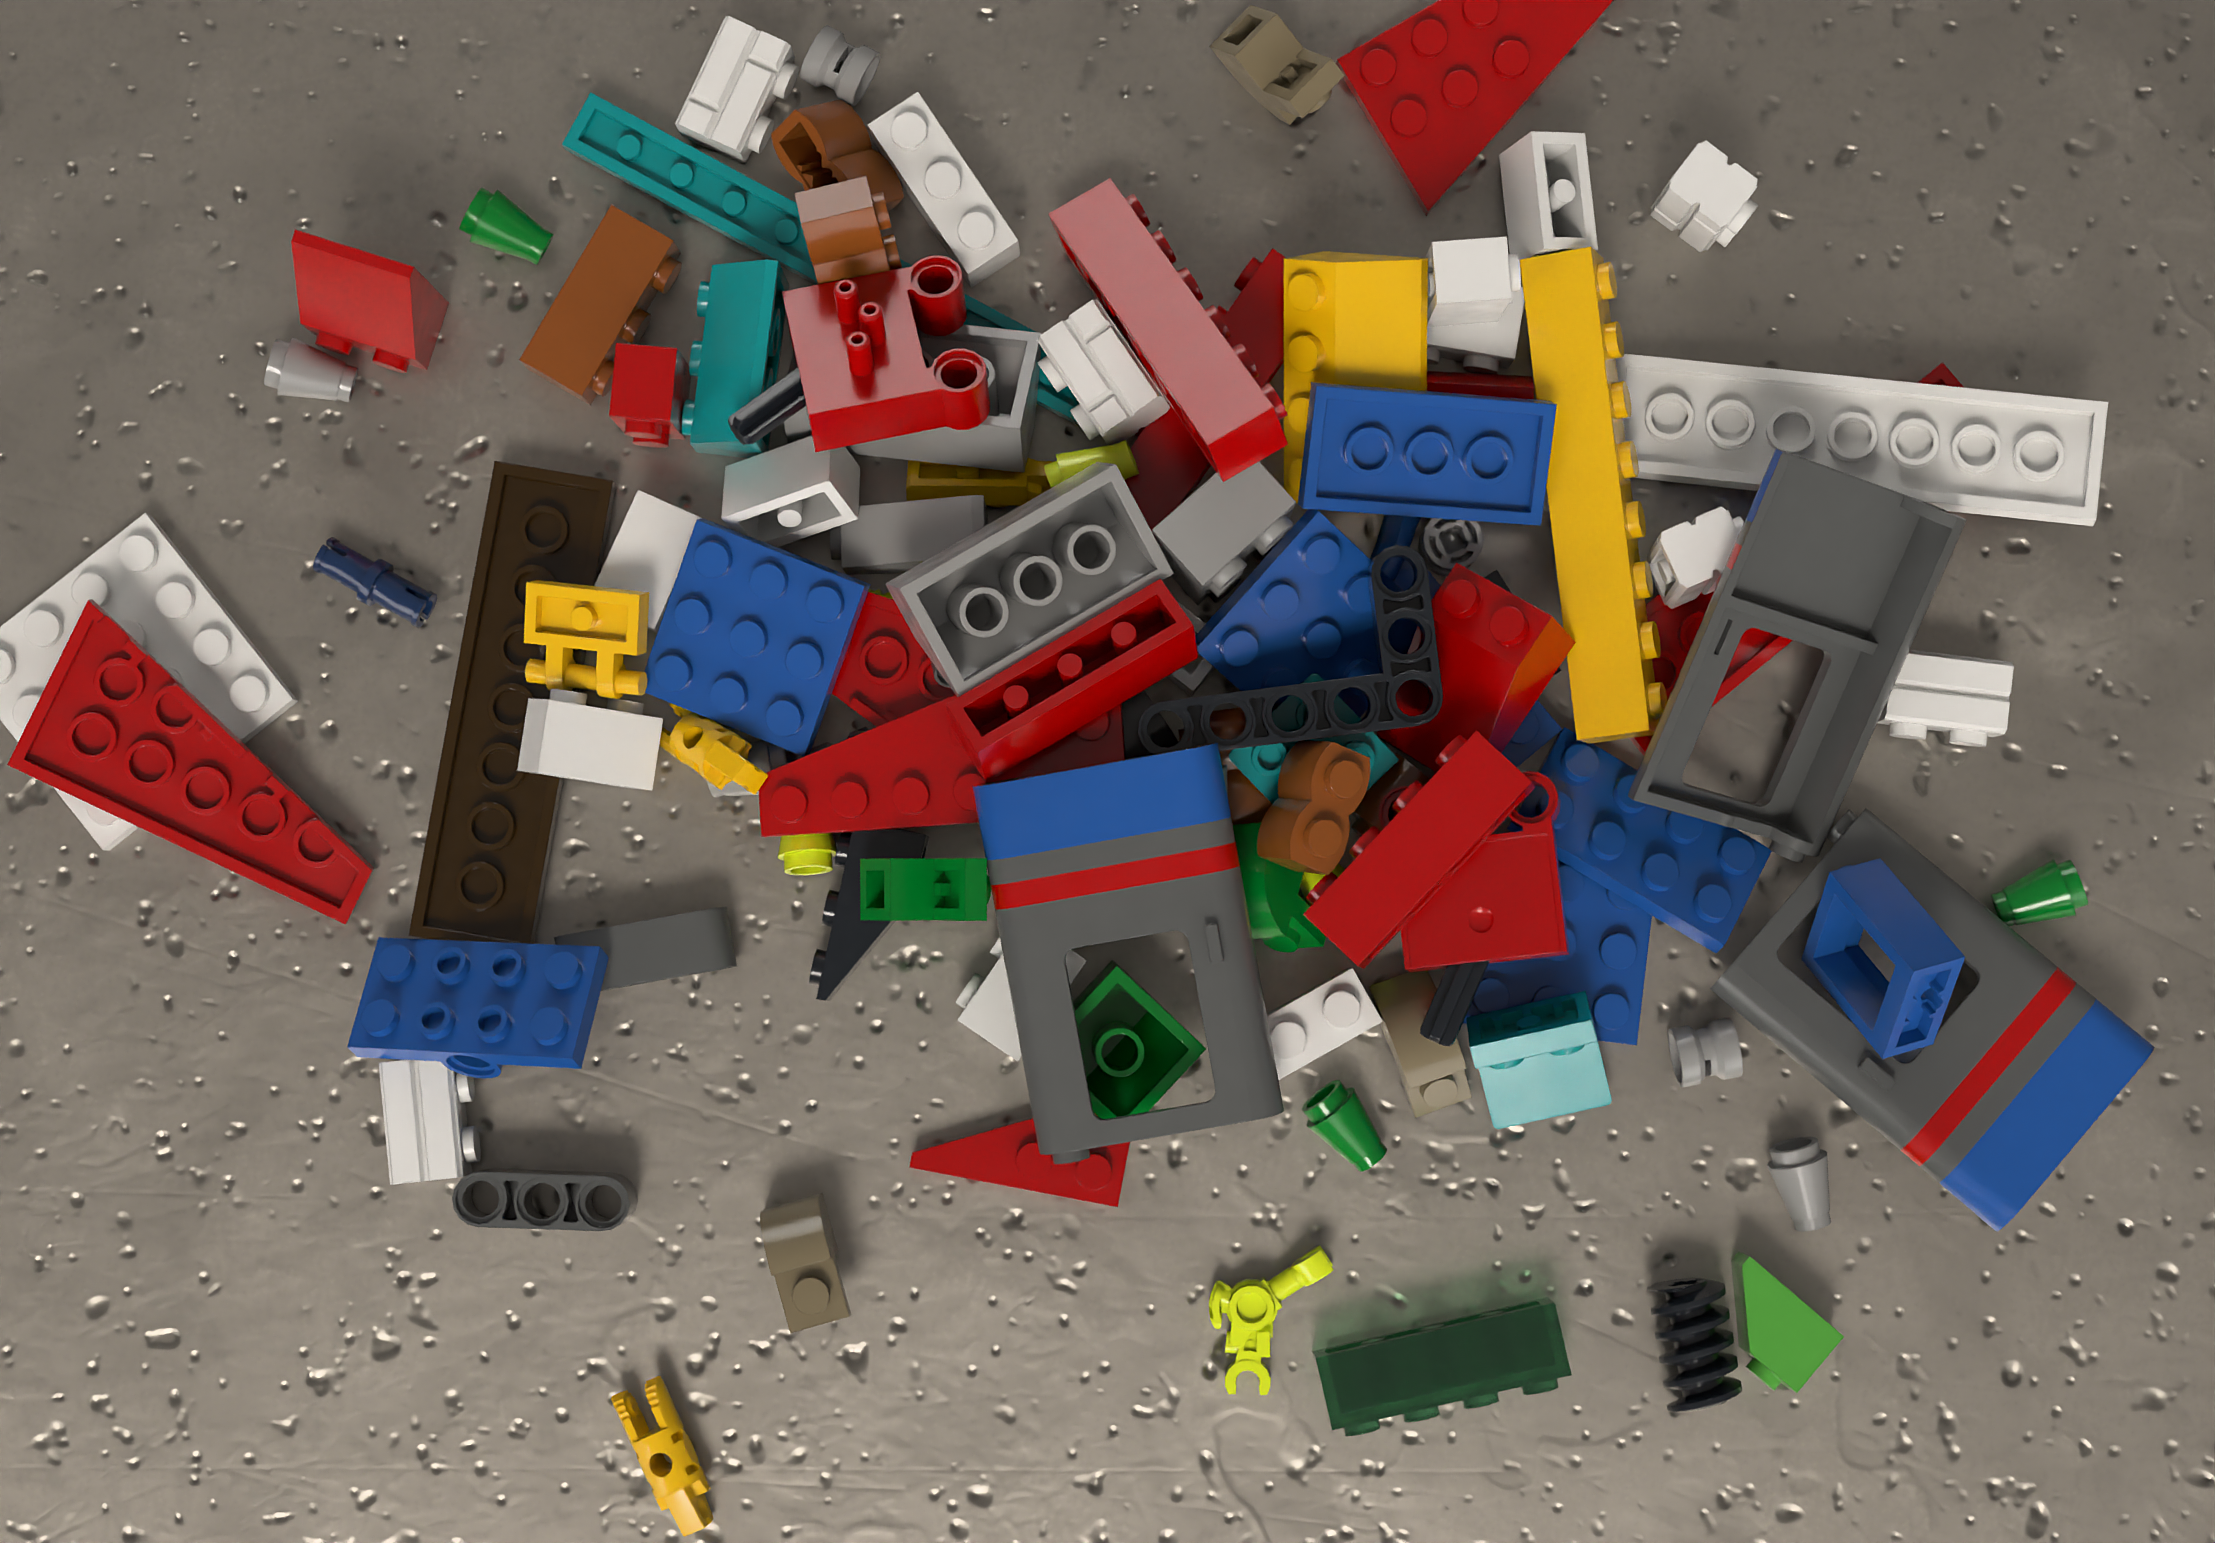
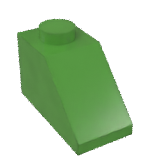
[1731,1252,1844,1393]

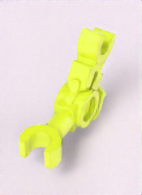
[1209,1245,1334,1395]

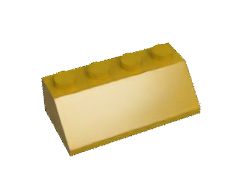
[1284,251,1428,503]

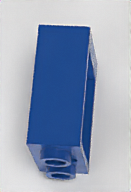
[1801,858,1965,1059]

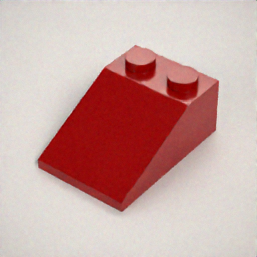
[291,229,449,374]
[1376,562,1576,773]

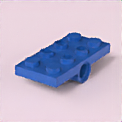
[347,937,609,1078]

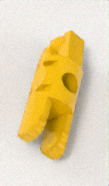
[659,703,768,794]
[611,1376,714,1537]

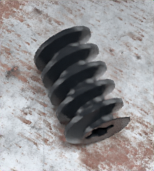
[1647,1278,1742,1412]

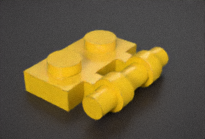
[524,580,649,699]

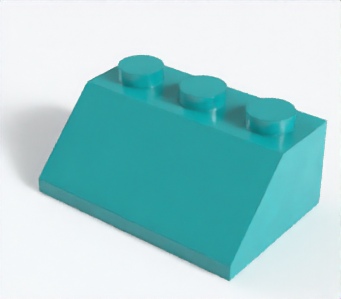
[682,259,789,458]

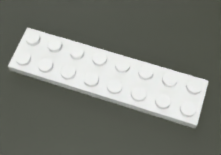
[1616,354,2108,526]

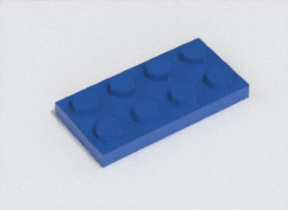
[1298,382,1557,526]
[1507,727,1772,953]

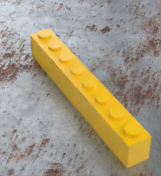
[1520,246,1667,744]

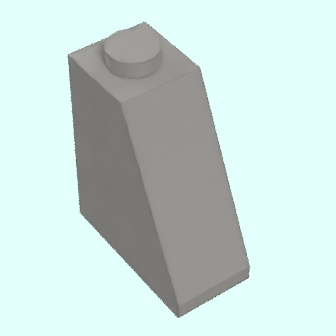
[830,495,988,575]

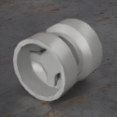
[800,25,881,107]
[1418,518,1484,576]
[1668,1018,1743,1088]

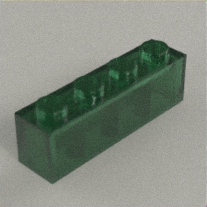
[1312,1297,1572,1436]

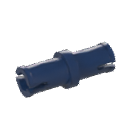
[313,537,437,628]

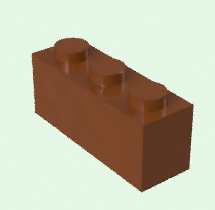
[519,205,682,406]

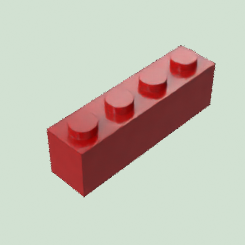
[946,578,1198,783]
[1303,730,1535,969]

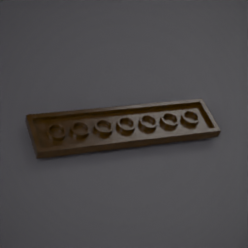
[408,461,616,944]

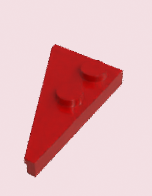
[909,1118,1130,1207]

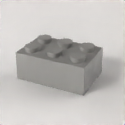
[1152,462,1296,606]

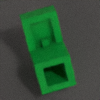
[1233,822,1326,953]
[860,858,991,921]

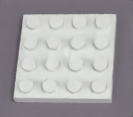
[0,513,298,851]

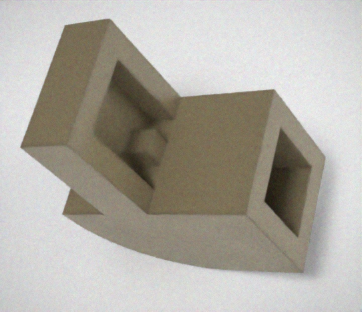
[1209,5,1345,125]
[1369,970,1472,1118]
[760,1193,851,1333]

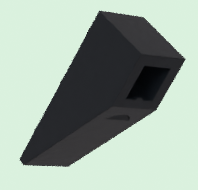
[809,829,929,1001]

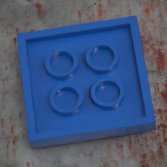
[1195,509,1417,718]
[644,518,871,757]
[1463,860,1652,1045]

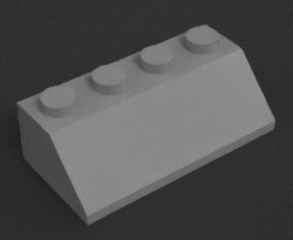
[784,325,1041,473]
[885,462,1174,697]

